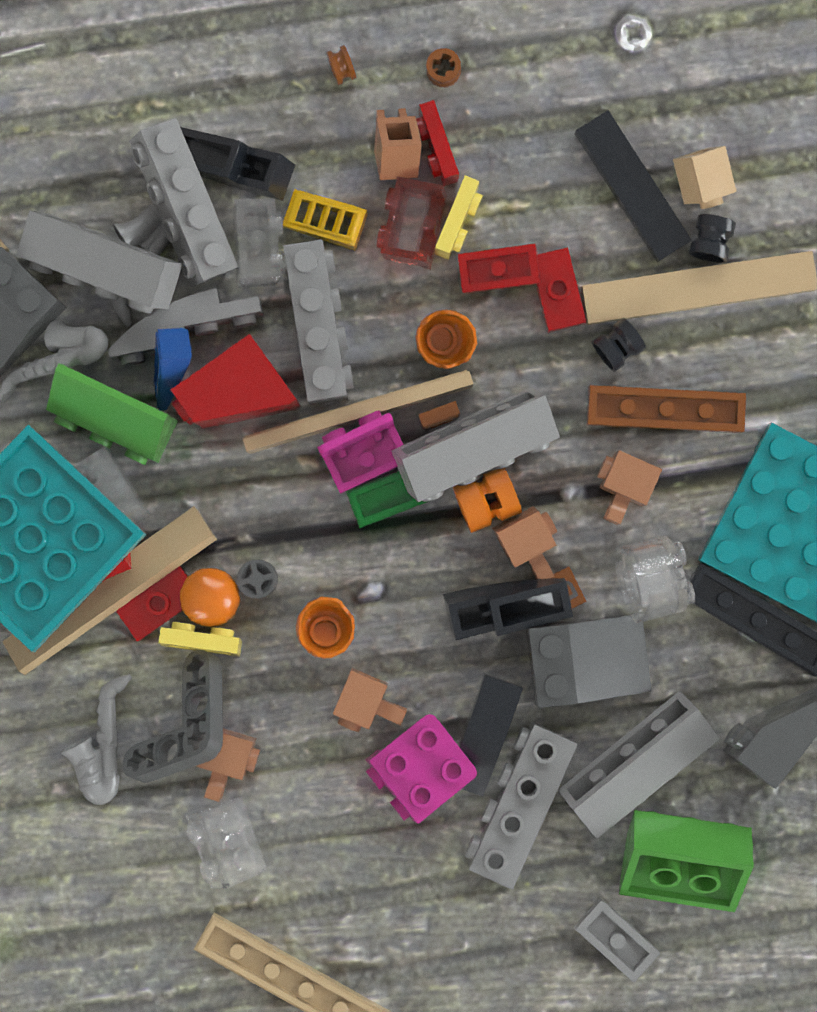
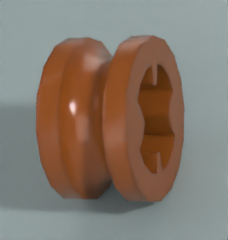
[326,45,357,86]
[426,48,461,88]

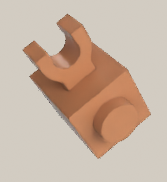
[374,108,422,180]
[597,450,662,525]
[492,506,557,579]
[333,668,407,732]
[196,728,260,802]

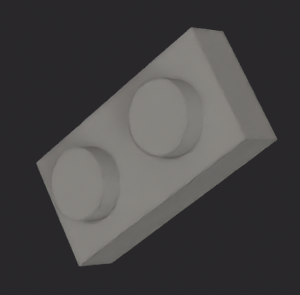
[574,897,660,983]

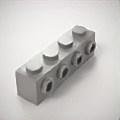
[129,118,238,287]
[16,210,183,313]
[283,239,354,405]
[391,387,560,502]
[558,691,720,839]
[464,721,578,890]

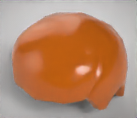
[415,309,477,369]
[180,568,241,627]
[295,596,355,658]

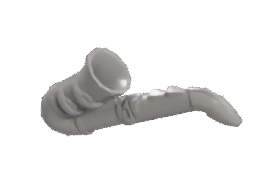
[111,204,170,327]
[0,319,108,403]
[60,674,132,805]

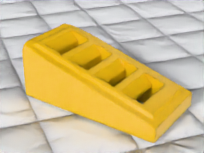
[282,189,368,251]

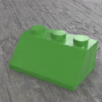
[46,363,178,465]
[619,810,754,912]

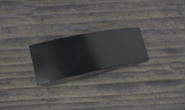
[180,127,295,201]
[443,578,573,641]
[459,673,523,796]

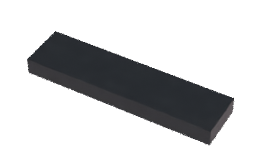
[574,110,692,263]
[680,563,817,677]

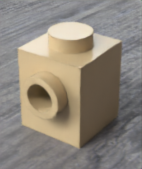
[673,146,737,209]

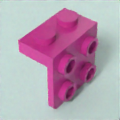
[317,410,403,494]
[365,714,477,824]

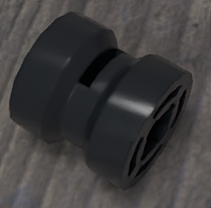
[689,214,736,263]
[591,318,646,372]

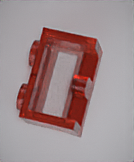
[377,176,447,270]

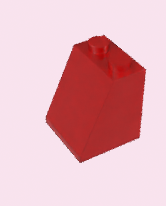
[171,334,301,429]

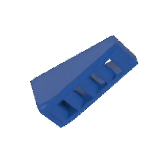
[153,328,192,411]

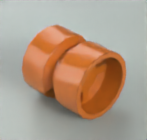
[452,468,522,533]

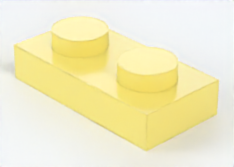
[434,175,483,260]
[158,622,242,657]

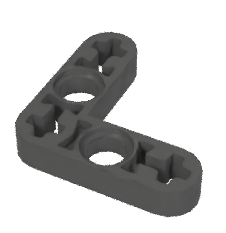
[122,650,223,783]

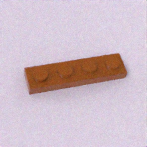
[587,385,746,433]

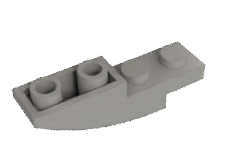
[108,288,264,366]

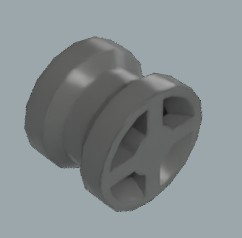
[237,560,278,599]

